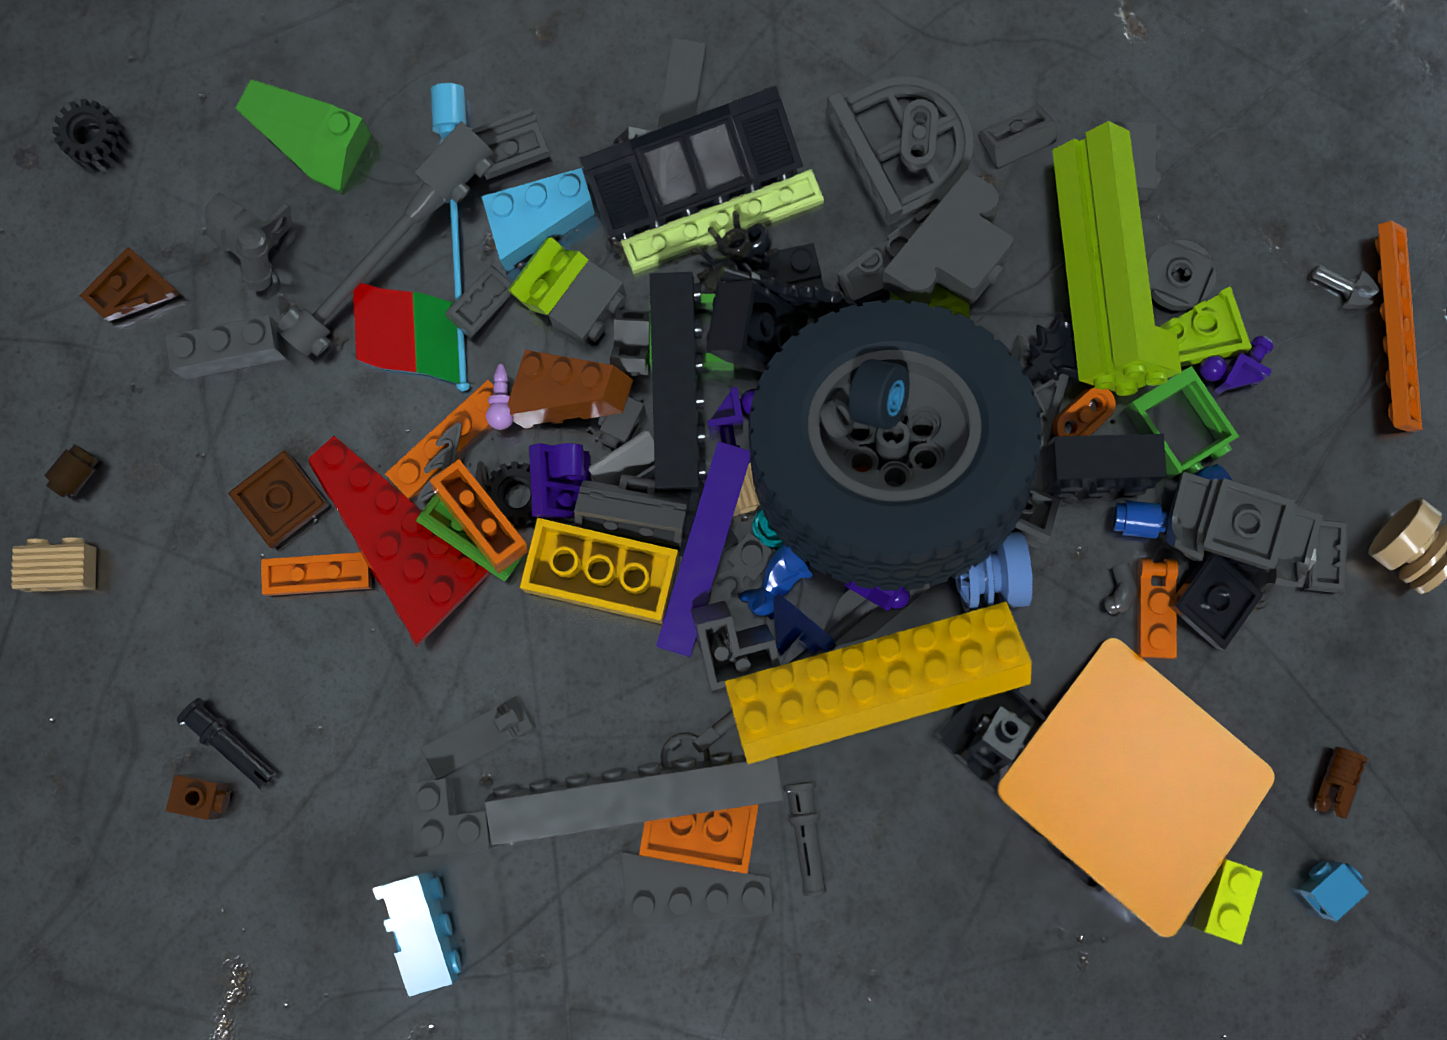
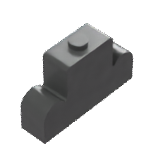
[883,170,1014,304]

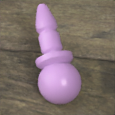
[486,363,514,430]

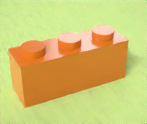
[430,459,527,574]

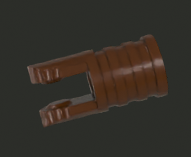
[1314,747,1368,819]

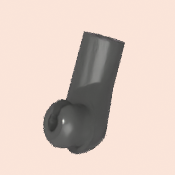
[1104,563,1137,614]

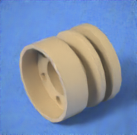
[1368,497,1447,594]

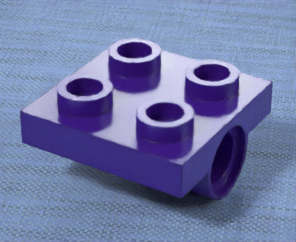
[529,443,591,521]

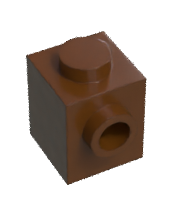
[165,774,230,820]

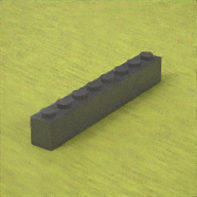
[484,752,783,845]

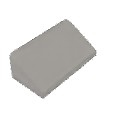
[588,430,655,486]

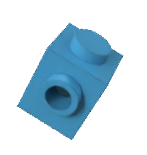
[1297,861,1369,922]

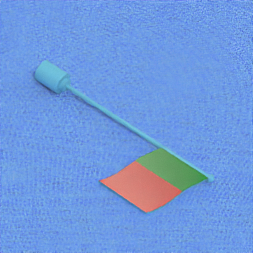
[353,83,470,391]

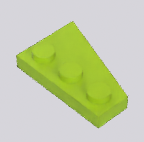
[1158,286,1252,367]

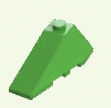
[236,79,372,193]

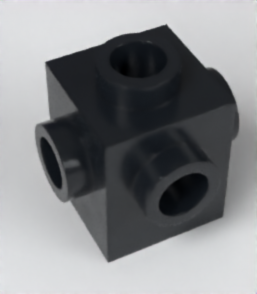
[967,706,1031,773]

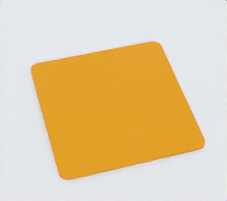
[998,638,1275,937]

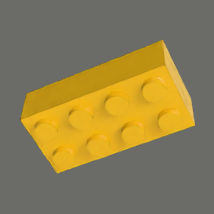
[520,518,679,624]

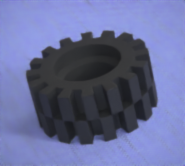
[52,99,124,168]
[485,461,539,528]

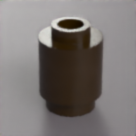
[44,444,99,498]

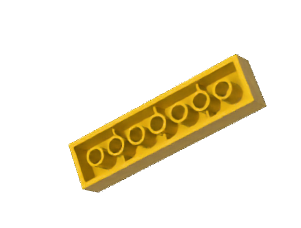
[725,601,1032,764]

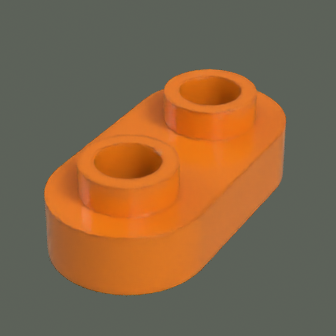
[1052,387,1116,437]

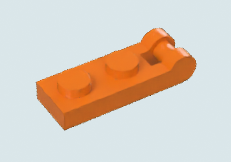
[1137,558,1178,659]

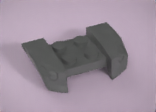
[1166,472,1323,587]

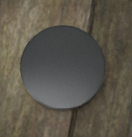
[820,399,853,438]

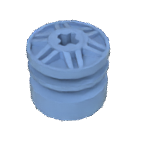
[955,532,1033,612]

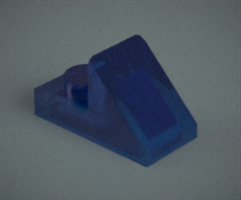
[773,593,836,655]

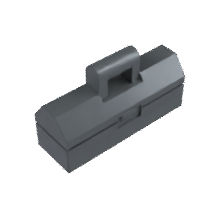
[574,474,689,547]

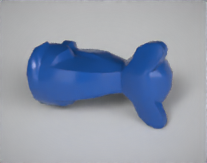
[738,544,813,619]

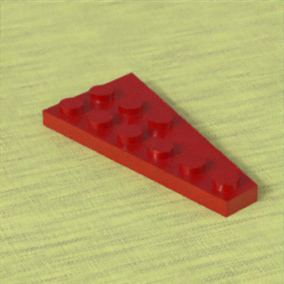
[308,436,490,648]

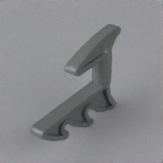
[417,422,487,502]

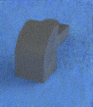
[610,310,650,376]

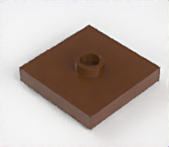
[228,450,329,549]

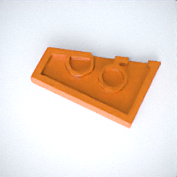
[639,804,759,874]

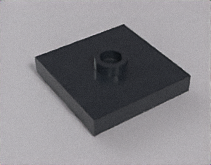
[1168,551,1264,651]

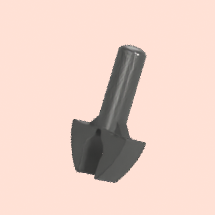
[1312,265,1379,309]

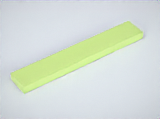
[621,169,824,275]

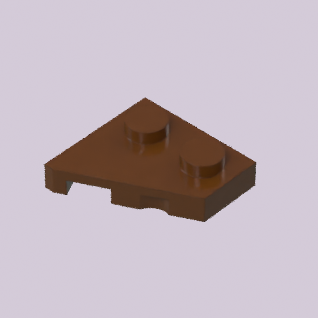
[79,246,179,322]

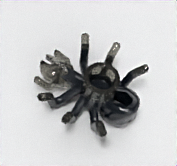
[692,211,779,294]

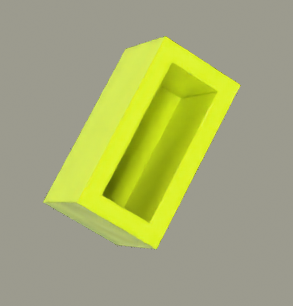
[1192,859,1263,944]

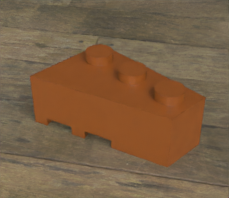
[507,350,633,429]

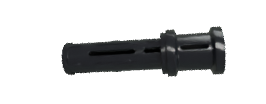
[176,697,277,790]

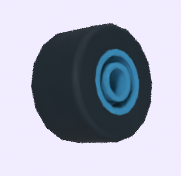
[848,359,910,430]

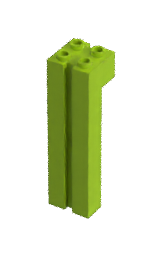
[1052,121,1182,396]

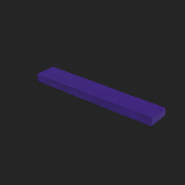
[656,441,750,657]

